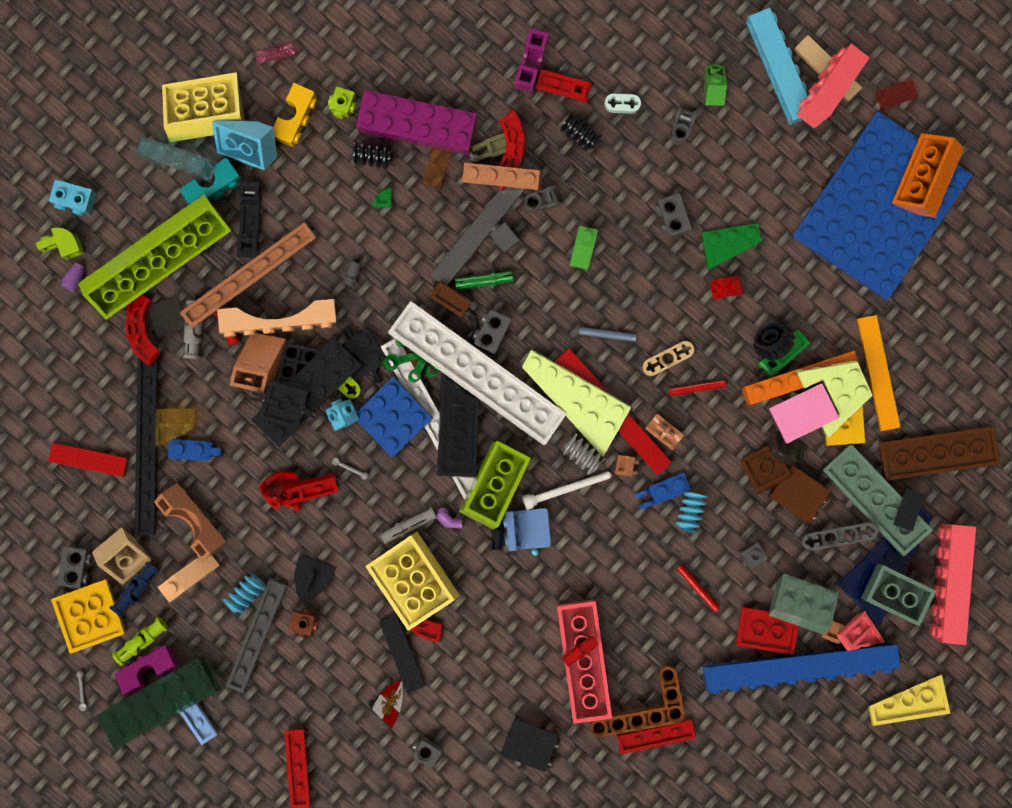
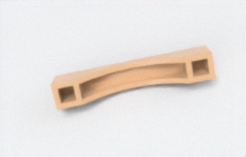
[217,299,336,337]

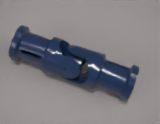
[109,562,160,618]

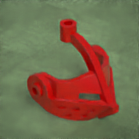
[259,471,302,512]

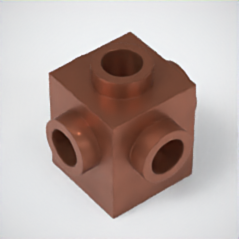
[288,609,319,638]

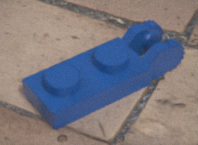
[635,472,691,509]

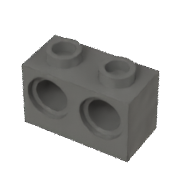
[655,193,692,239]
[473,310,512,355]
[56,546,93,589]

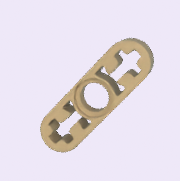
[642,341,694,376]

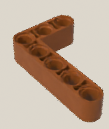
[589,665,684,737]

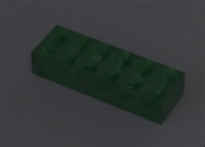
[96,656,222,750]

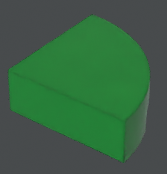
[373,188,392,208]

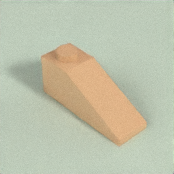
[158,555,220,603]

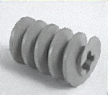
[563,434,605,475]

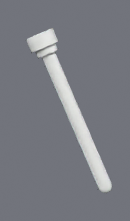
[522,471,611,510]

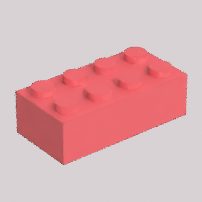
[796,43,869,128]

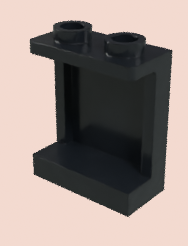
[501,715,561,772]

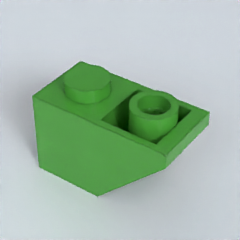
[704,64,727,106]

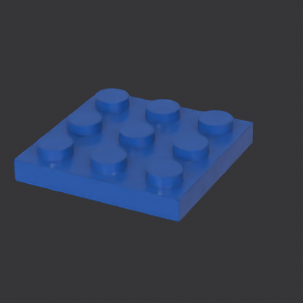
[357,376,433,458]

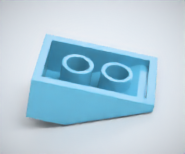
[212,120,277,170]

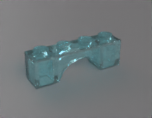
[135,136,217,182]

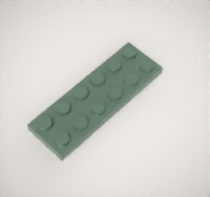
[822,444,933,556]

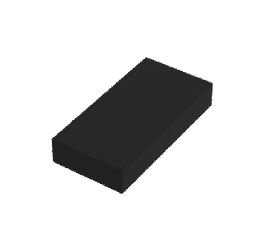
[893,488,925,532]

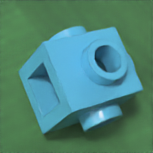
[325,399,359,431]

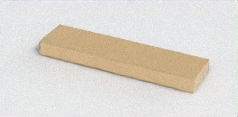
[794,35,862,103]

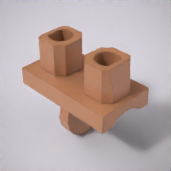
[645,414,684,450]

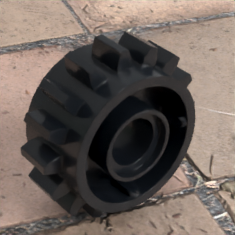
[753,322,795,361]

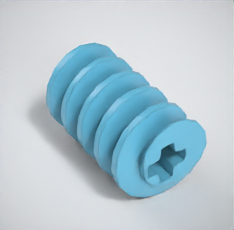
[675,492,708,534]
[223,572,266,614]

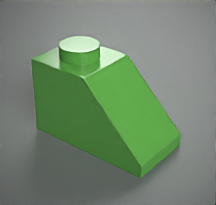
[569,226,598,270]

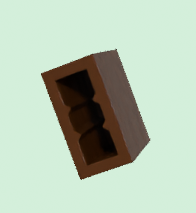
[767,465,830,523]

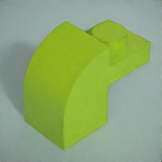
[36,228,85,260]

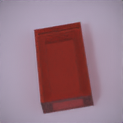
[875,79,919,111]

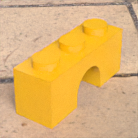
[273,83,318,148]

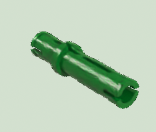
[455,270,514,290]

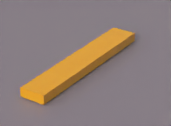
[856,315,900,431]

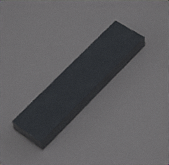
[379,614,425,694]

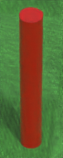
[668,380,727,396]
[676,564,720,612]

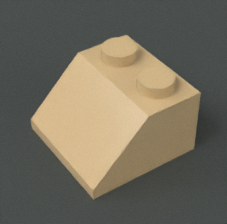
[92,527,152,585]

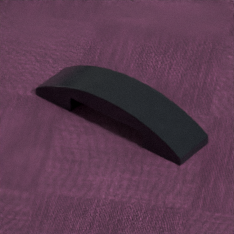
[237,181,260,258]

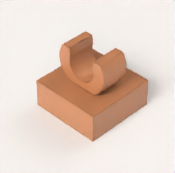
[615,455,639,477]

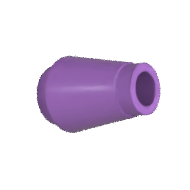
[61,263,85,292]

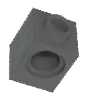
[490,223,519,255]
[738,542,768,569]
[411,737,443,769]

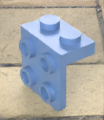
[503,508,551,551]

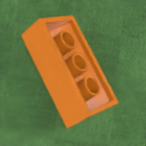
[892,133,964,218]

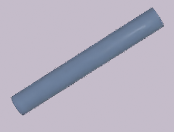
[579,327,637,342]

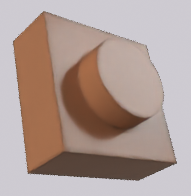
[820,621,845,644]

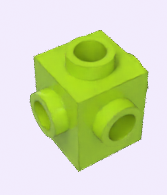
[328,86,357,119]

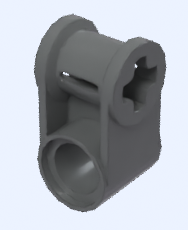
[670,106,697,145]
[524,186,562,213]

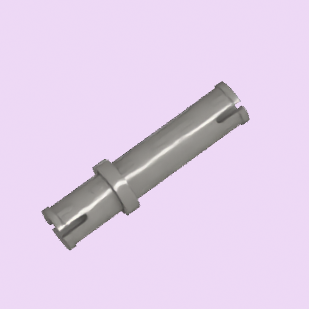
[380,507,437,544]

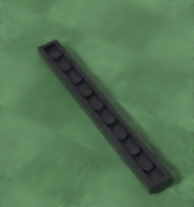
[135,344,159,536]

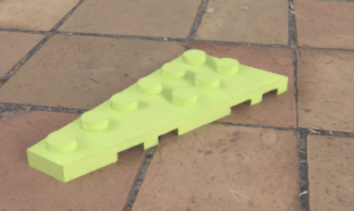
[522,350,632,457]

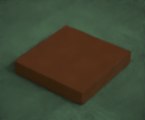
[740,442,793,494]

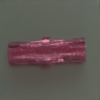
[255,43,295,64]

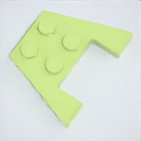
[796,360,872,437]

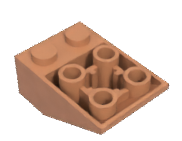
[230,333,287,393]

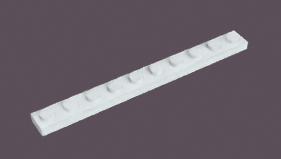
[381,339,475,500]

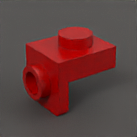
[710,276,743,300]

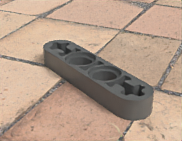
[802,522,878,550]

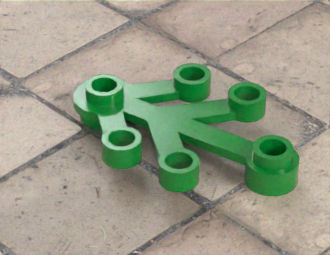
[383,339,438,383]

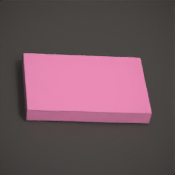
[769,383,839,444]

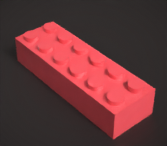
[930,523,976,645]
[556,599,612,724]

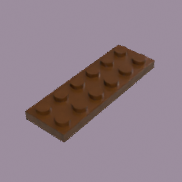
[878,426,1000,481]

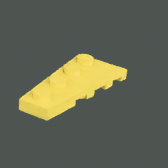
[868,675,950,726]

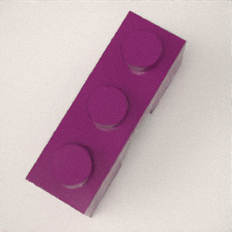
[514,28,549,94]
[114,645,181,697]

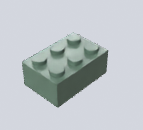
[861,564,936,626]
[768,574,839,635]

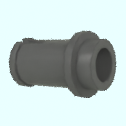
[343,261,362,287]

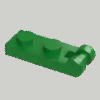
[757,329,811,379]

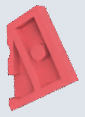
[837,611,885,651]

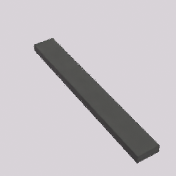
[431,158,541,285]

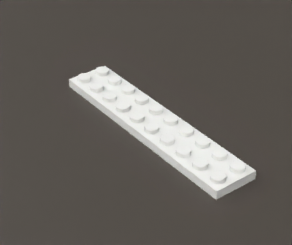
[388,301,566,445]

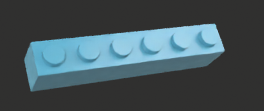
[746,8,808,125]

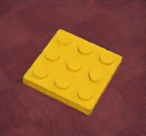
[51,579,126,654]

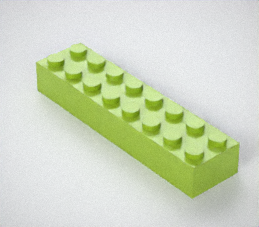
[78,194,231,320]

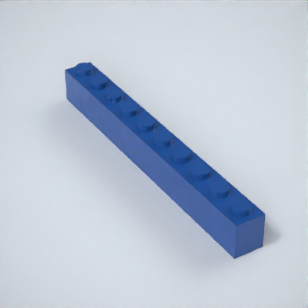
[702,643,900,694]

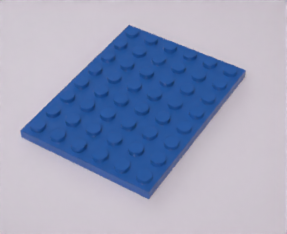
[792,111,972,301]

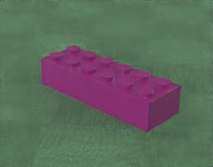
[356,90,477,156]

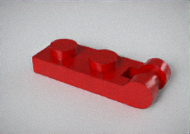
[536,69,592,103]
[281,473,338,505]

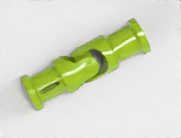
[112,617,169,666]

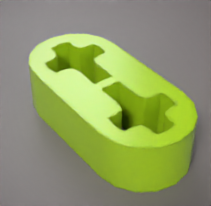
[339,377,361,399]

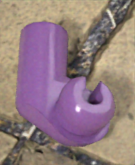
[437,508,462,528]

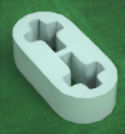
[604,94,641,114]

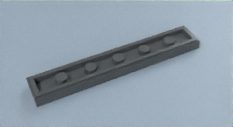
[226,578,288,693]

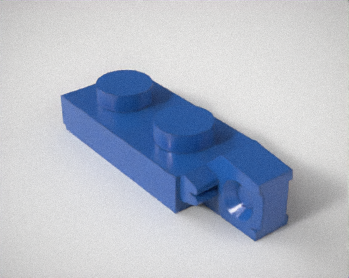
[168,439,223,461]

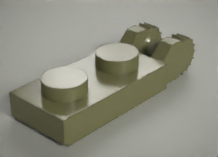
[471,133,527,162]

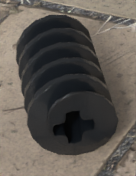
[560,111,604,151]
[352,140,394,169]

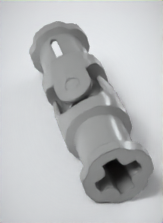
[183,301,202,359]

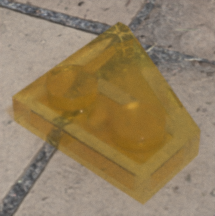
[155,409,196,447]

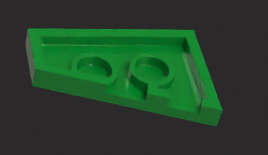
[701,223,762,271]

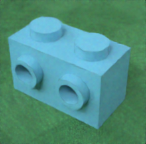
[49,180,97,216]

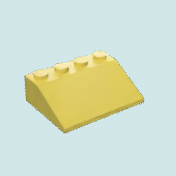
[162,72,244,142]
[365,532,460,631]

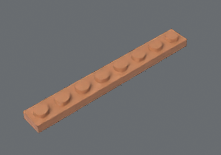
[180,222,316,328]

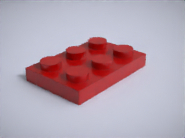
[735,607,798,655]

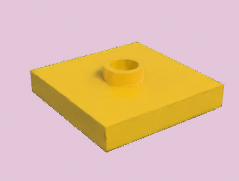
[825,406,865,446]

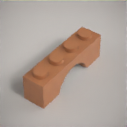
[462,163,543,190]
[154,483,226,562]

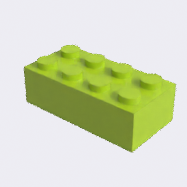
[459,441,531,529]

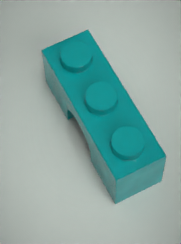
[179,158,242,204]

